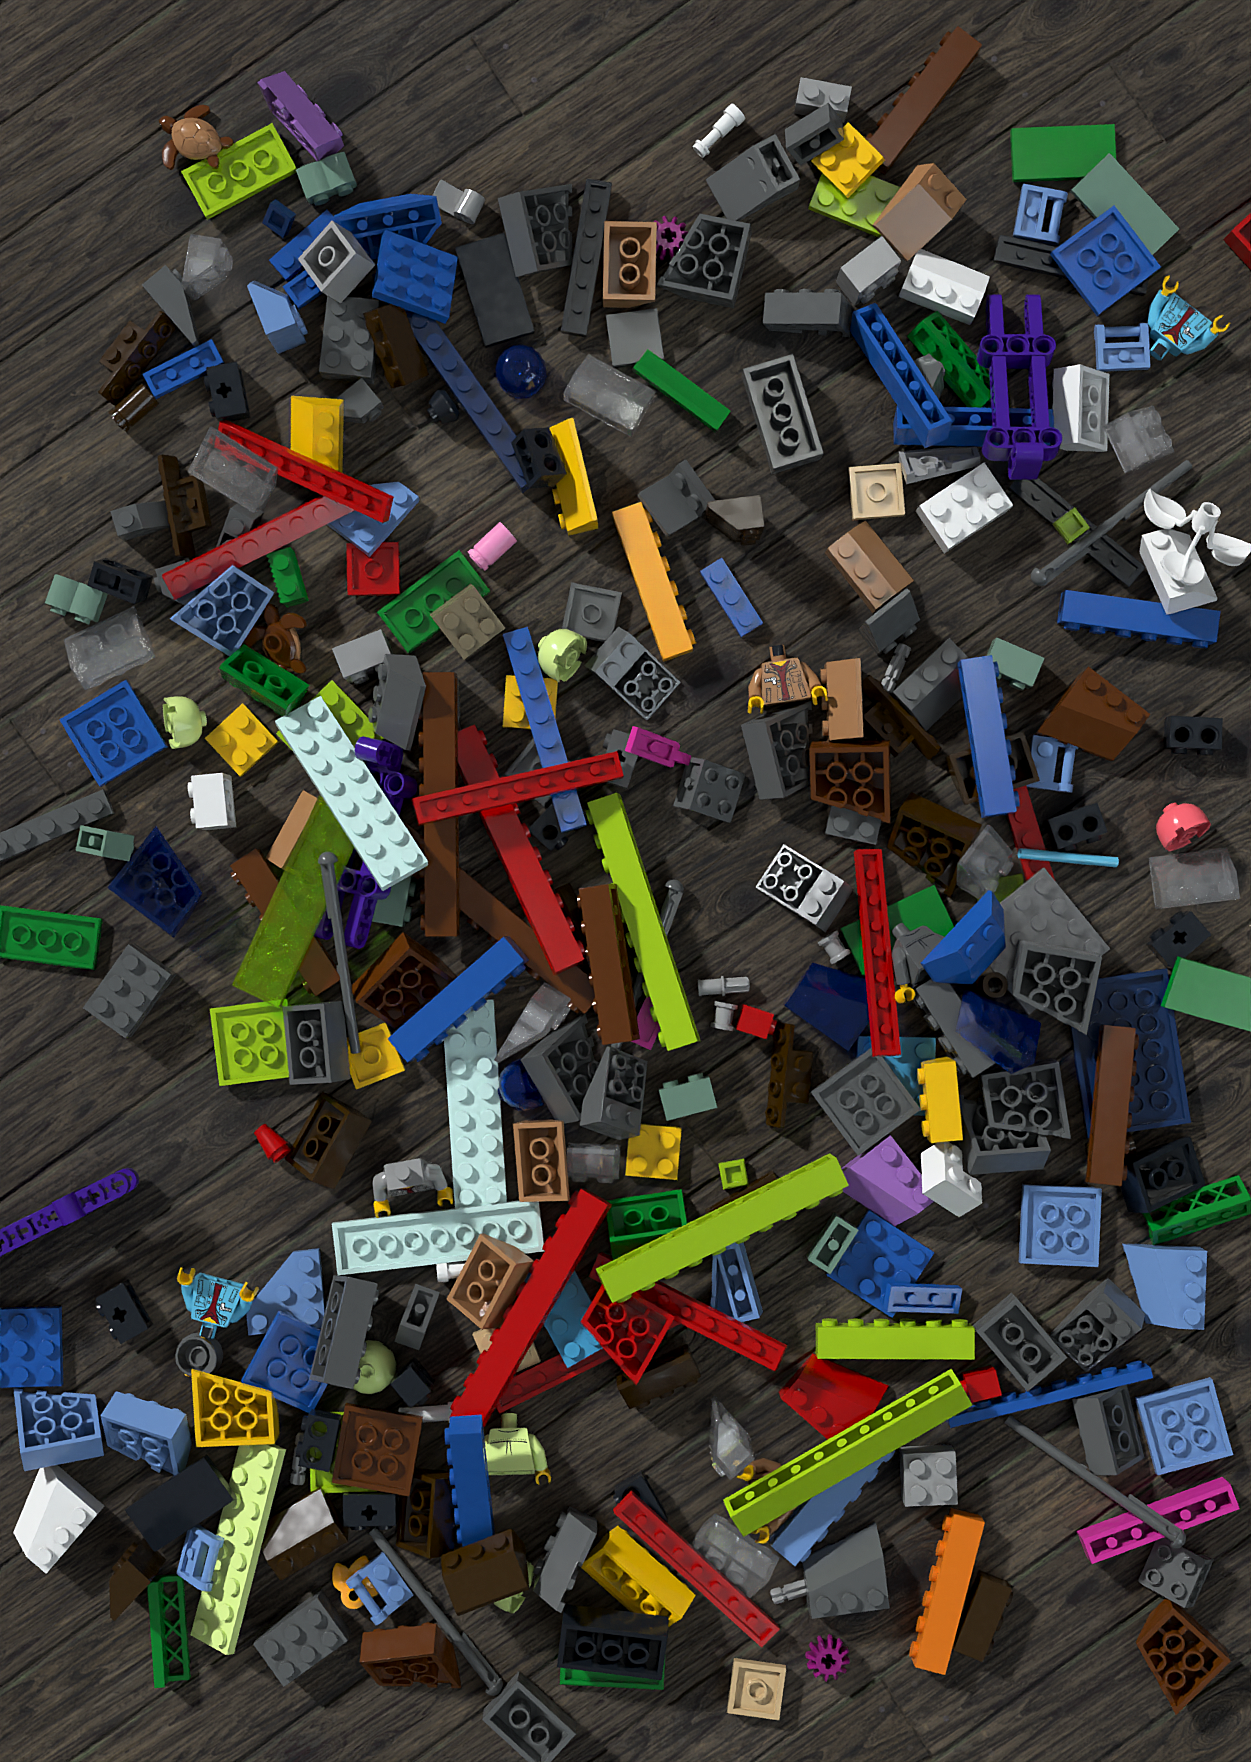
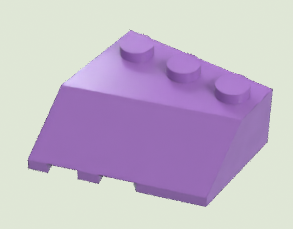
[258,71,344,161]
[841,1134,934,1226]

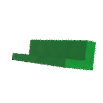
[907,311,991,408]
[632,349,731,433]
[1142,1175,1251,1245]
[147,1574,191,1688]

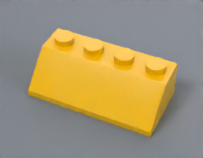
[550,418,598,536]
[581,1526,696,1627]

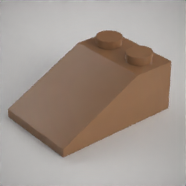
[872,163,967,261]

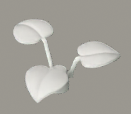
[1144,489,1251,586]

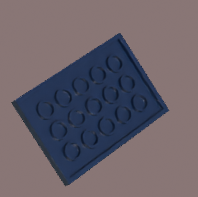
[1069,968,1191,1138]

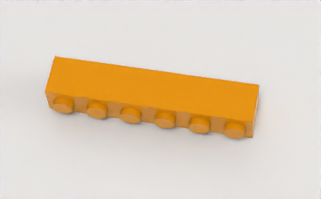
[612,502,696,662]

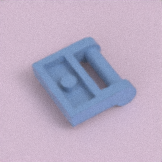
[1013,184,1068,246]
[1094,323,1150,372]
[1026,735,1078,793]
[176,1524,225,1592]
[345,1552,413,1625]

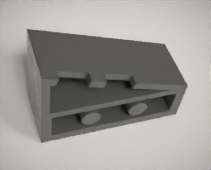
[763,289,853,337]

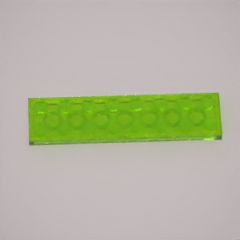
[232,795,354,1008]

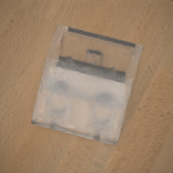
[1103,406,1174,473]

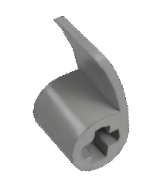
[432,180,485,224]

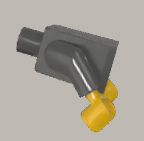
[891,923,944,1004]

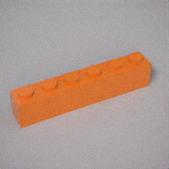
[909,1508,985,1675]

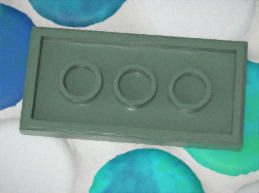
[1070,153,1179,255]

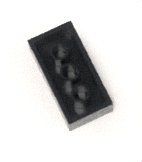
[557,1604,669,1680]

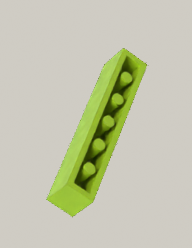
[816,1318,975,1360]

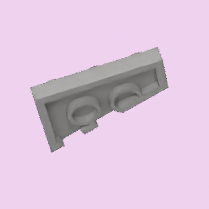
[899,446,980,484]

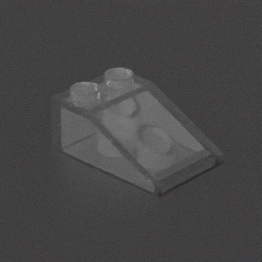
[494,982,571,1063]

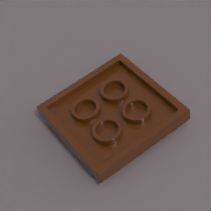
[332,1403,424,1496]

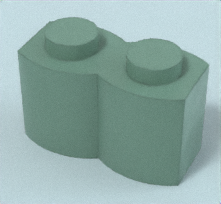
[296,152,357,205]
[45,574,108,625]

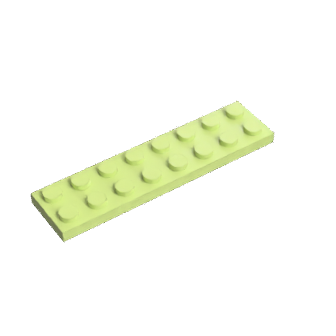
[191,1444,286,1655]

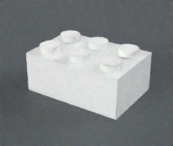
[916,463,1013,554]

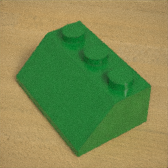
[219,644,310,716]
[606,1189,687,1260]

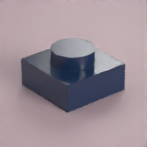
[262,199,296,238]

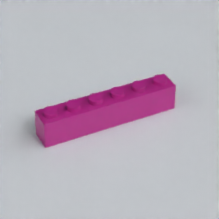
[1077,1477,1240,1564]

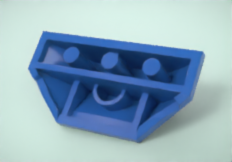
[334,194,442,260]
[921,890,1006,984]

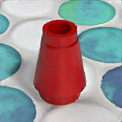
[254,1124,291,1163]

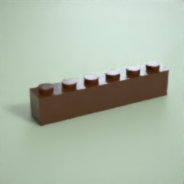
[865,26,982,175]
[230,848,340,996]
[577,884,640,1045]
[1085,1025,1139,1186]

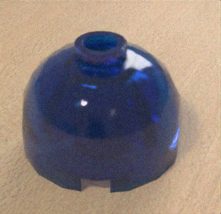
[495,345,547,399]
[498,1058,544,1111]

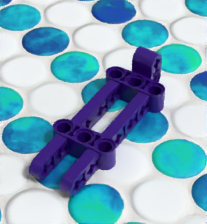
[976,294,1062,480]
[312,736,418,949]
[0,1168,139,1257]

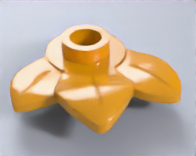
[332,1556,378,1609]

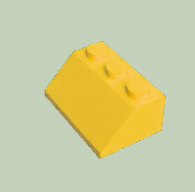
[291,396,344,473]
[917,1057,963,1143]

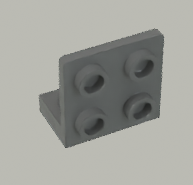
[638,460,715,536]
[673,757,745,823]
[1138,1537,1214,1608]

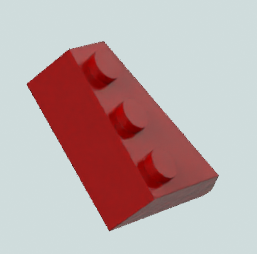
[580,1284,675,1385]
[779,1353,888,1440]

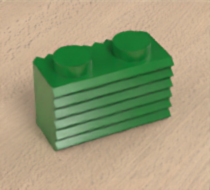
[266,547,309,607]

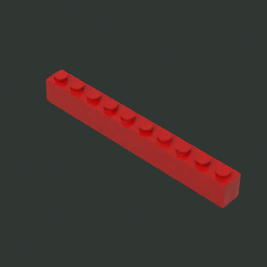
[458,724,585,976]
[449,1189,612,1428]

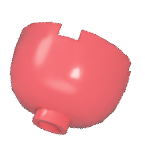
[1156,802,1211,851]

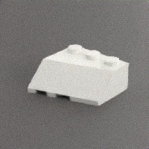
[13,1465,104,1573]

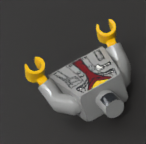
[373,1158,453,1218]

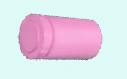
[468,522,517,571]

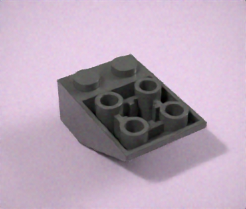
[706,134,800,221]
[584,627,681,721]
[756,844,854,933]
[580,1046,648,1140]
[1049,1278,1145,1372]

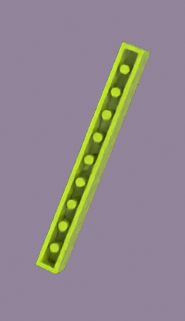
[586,793,701,1051]
[596,1153,849,1303]
[723,1369,972,1537]

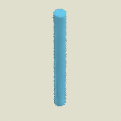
[1017,848,1119,867]

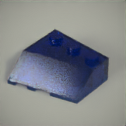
[107,826,203,938]
[782,962,869,1051]
[956,990,1041,1074]

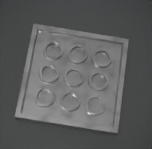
[989,868,1110,1014]

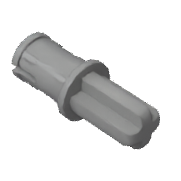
[698,976,750,996]

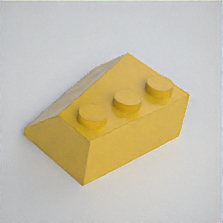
[191,1369,280,1447]

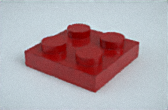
[346,542,400,596]

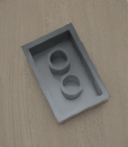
[319,295,381,384]
[83,944,177,1038]
[283,1001,351,1085]
[972,1293,1067,1392]
[253,1589,351,1687]
[482,1671,577,1762]

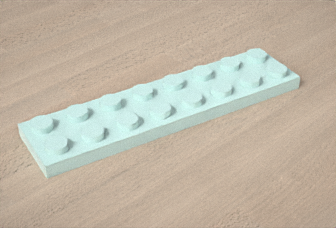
[275,696,428,891]
[444,999,507,1209]
[332,1201,544,1275]

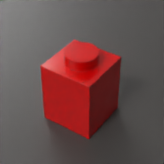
[735,1004,777,1039]
[959,1365,1002,1403]

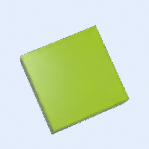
[1053,507,1090,544]
[718,1158,749,1190]

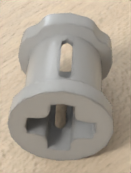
[817,930,851,964]
[710,1001,738,1031]

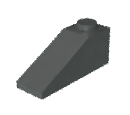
[142,265,201,347]

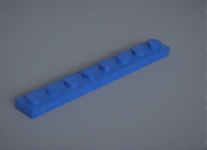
[503,627,587,833]
[946,1361,1153,1428]

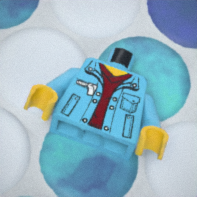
[1148,276,1230,360]
[177,1267,259,1339]

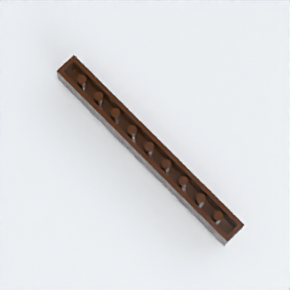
[419,672,460,937]
[404,823,595,1014]

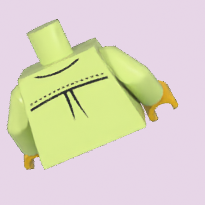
[484,1413,551,1485]

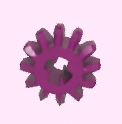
[654,216,688,261]
[805,1634,850,1682]

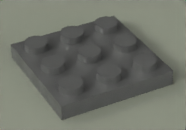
[811,1047,921,1156]

